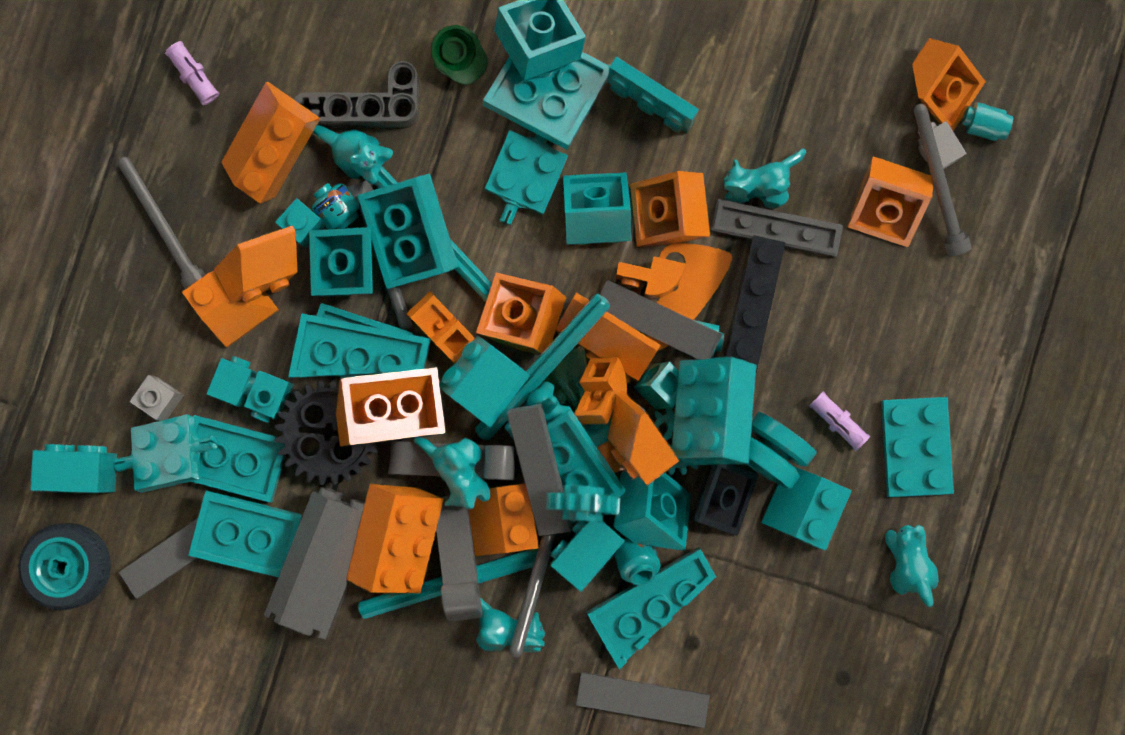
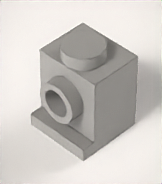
[918,121,967,173]

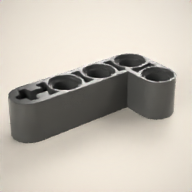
[294,61,420,128]
[388,441,516,480]
[436,495,482,622]

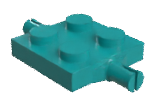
[484,130,568,225]
[114,414,217,493]

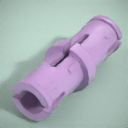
[165,41,219,105]
[809,391,870,451]

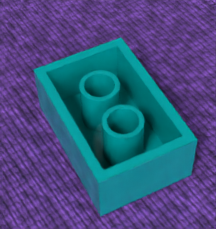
[358,173,459,289]
[672,357,756,465]

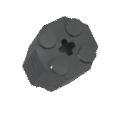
[264,487,365,639]

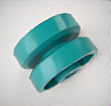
[747,411,817,490]

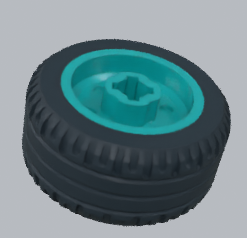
[18,523,111,610]

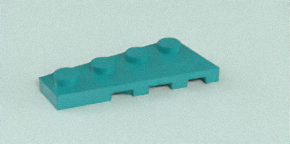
[288,313,431,378]
[586,547,716,670]

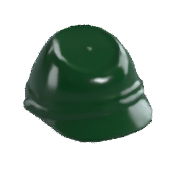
[431,25,488,85]

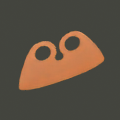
[633,243,732,350]

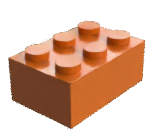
[346,484,444,593]

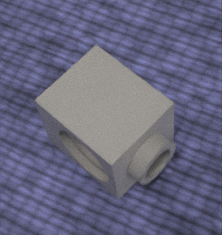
[130,375,184,421]

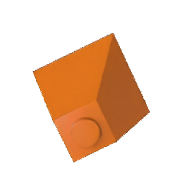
[912,38,986,131]
[182,270,279,348]

